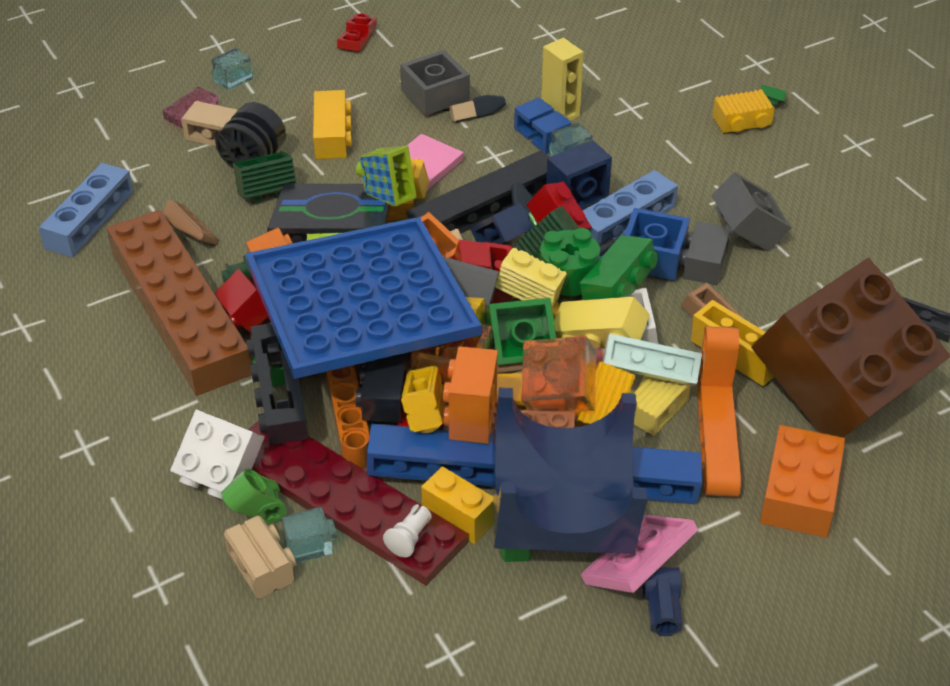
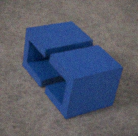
[514,97,572,154]

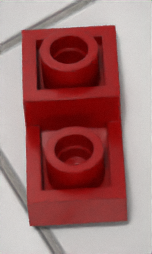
[337,13,377,52]

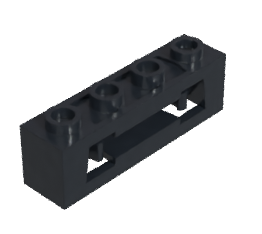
[246,323,308,445]

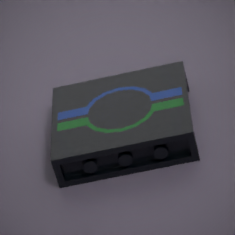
[267,184,390,243]

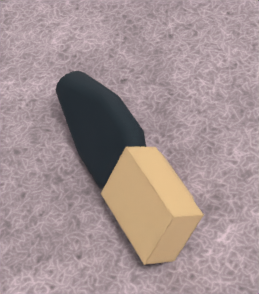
[449,95,506,121]

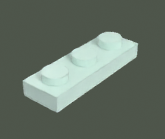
[602,333,702,386]

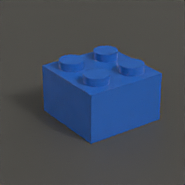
[624,208,690,280]

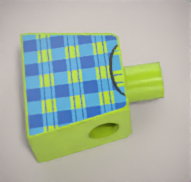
[356,146,417,206]

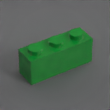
[580,235,658,300]

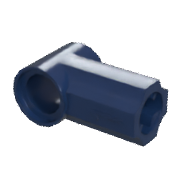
[642,567,682,636]

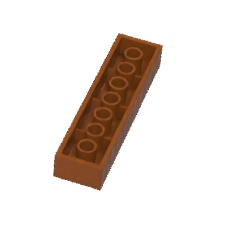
[106,210,252,396]

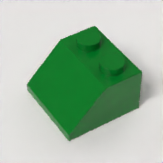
[485,298,559,366]

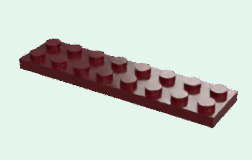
[248,420,469,586]

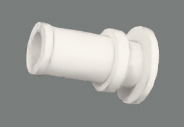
[383,504,432,557]

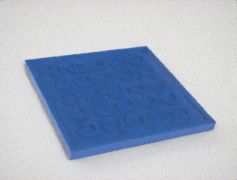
[246,217,482,379]

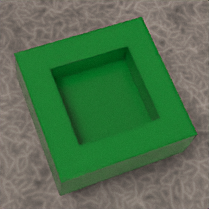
[760,84,788,106]

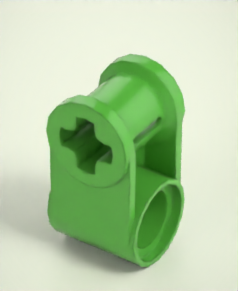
[221,468,287,524]

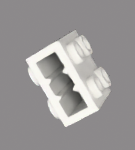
[170,409,265,499]

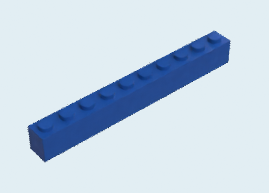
[367,424,702,504]

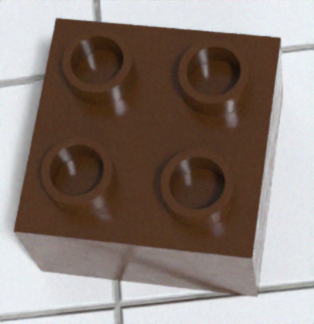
[751,257,950,438]

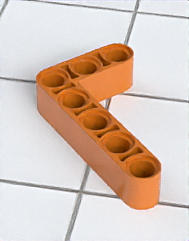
[697,326,741,497]
[325,356,411,469]

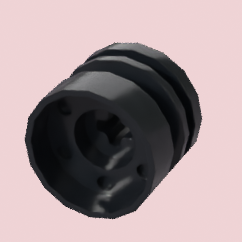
[215,102,286,169]

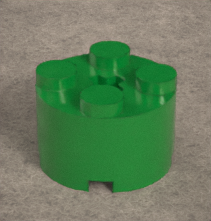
[540,228,600,296]

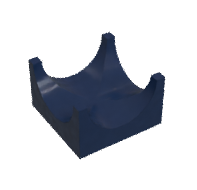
[492,387,647,554]

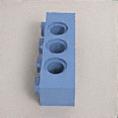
[39,163,134,258]
[582,170,678,244]

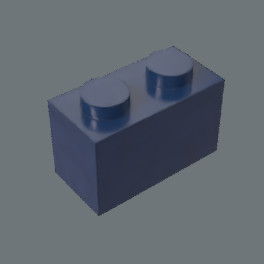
[470,202,533,244]

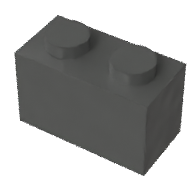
[680,221,730,285]

